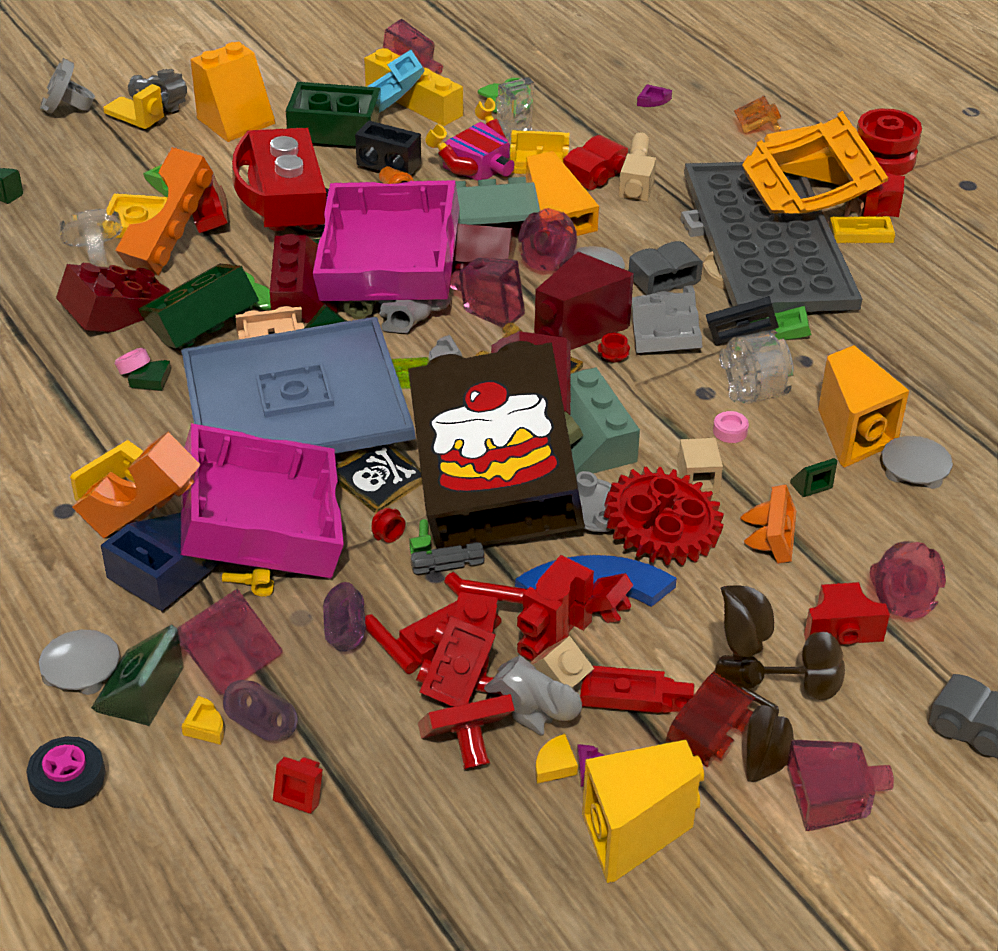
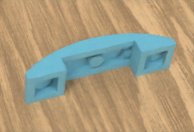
[367,50,425,113]

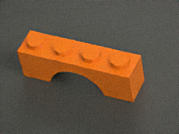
[115,147,213,276]
[72,432,201,539]

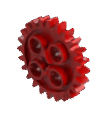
[603,466,724,565]

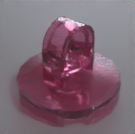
[518,208,578,272]
[870,540,946,619]

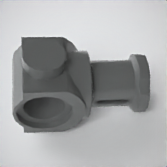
[128,69,187,112]

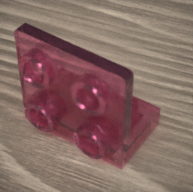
[164,588,282,695]

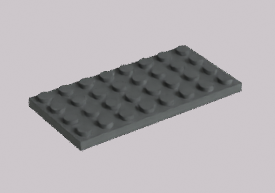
[684,162,863,313]

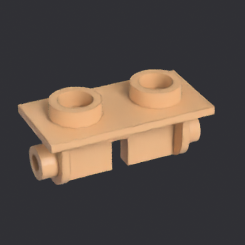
[236,306,304,340]

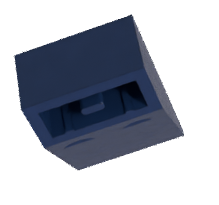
[101,512,222,611]

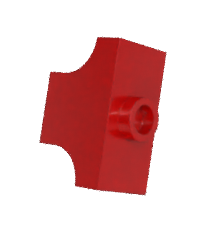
[859,165,905,217]
[192,174,228,233]
[804,582,890,645]

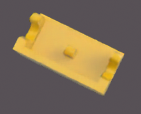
[510,130,570,174]

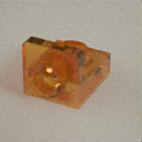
[734,96,781,134]

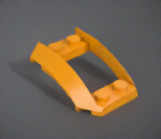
[742,111,888,214]

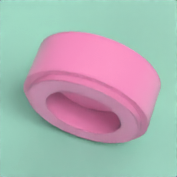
[115,348,150,374]
[713,411,749,443]

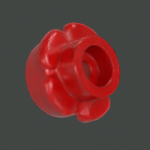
[598,333,630,363]
[371,507,406,543]

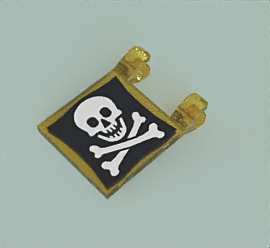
[335,444,422,514]

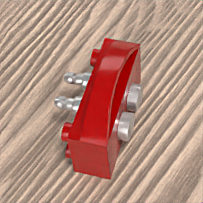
[232,128,327,231]

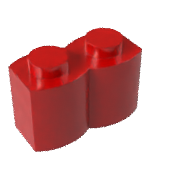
[563,135,628,190]

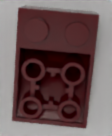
[56,263,170,332]

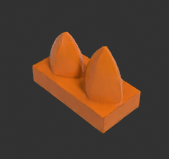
[740,485,797,563]

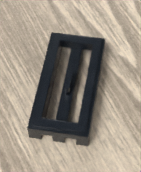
[706,296,779,346]

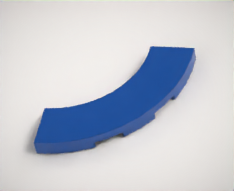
[515,555,677,607]

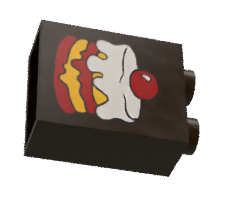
[408,341,585,549]

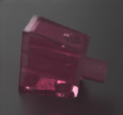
[383,19,443,75]
[450,257,525,329]
[787,740,894,831]

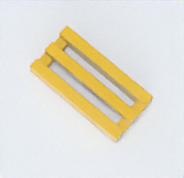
[829,217,895,243]

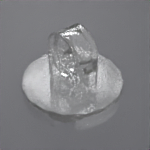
[58,209,123,267]

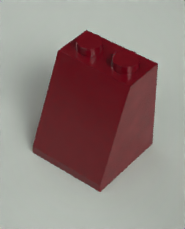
[534,251,634,350]

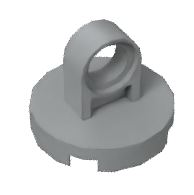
[40,58,95,114]

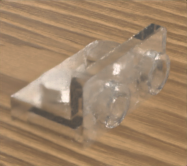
[495,77,534,145]

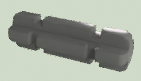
[410,542,485,575]

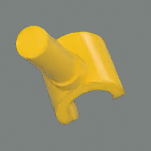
[222,567,274,597]

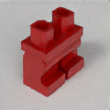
[517,555,594,661]

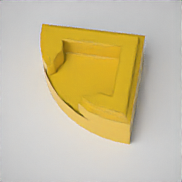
[181,696,224,745]
[535,734,578,784]

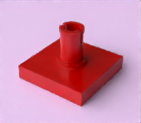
[418,694,515,769]

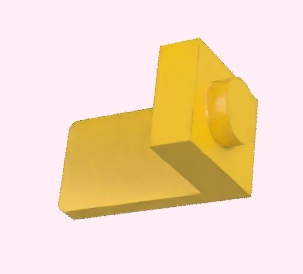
[103,84,164,129]
[70,440,143,501]

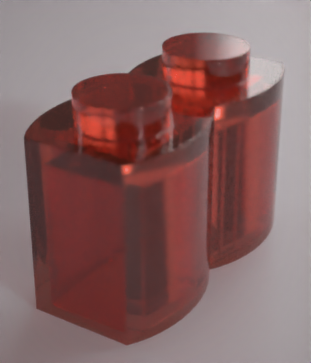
[666,671,755,767]

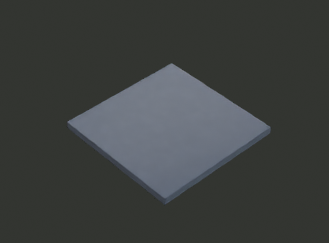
[181,317,416,454]

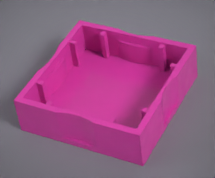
[313,180,460,301]
[181,423,344,578]

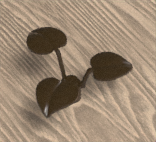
[715,585,845,782]

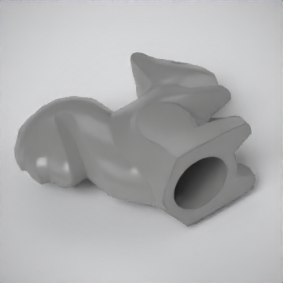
[378,296,451,333]
[484,655,582,736]

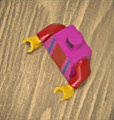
[425,98,514,181]

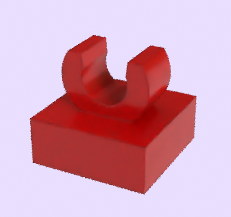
[591,573,633,623]
[273,756,323,814]

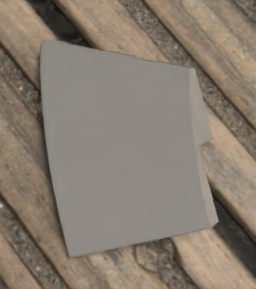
[631,285,702,353]

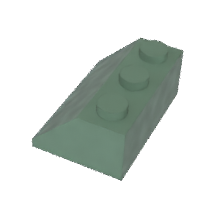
[455,177,541,225]
[570,367,640,476]

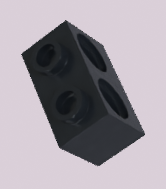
[355,121,422,175]

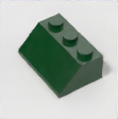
[285,82,381,147]
[138,263,259,350]

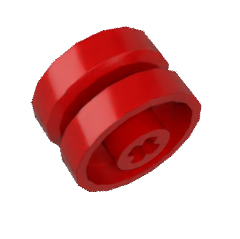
[857,108,922,175]

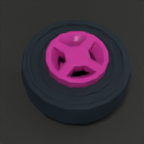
[26,736,106,808]

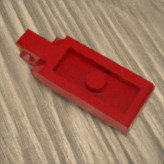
[580,666,695,713]

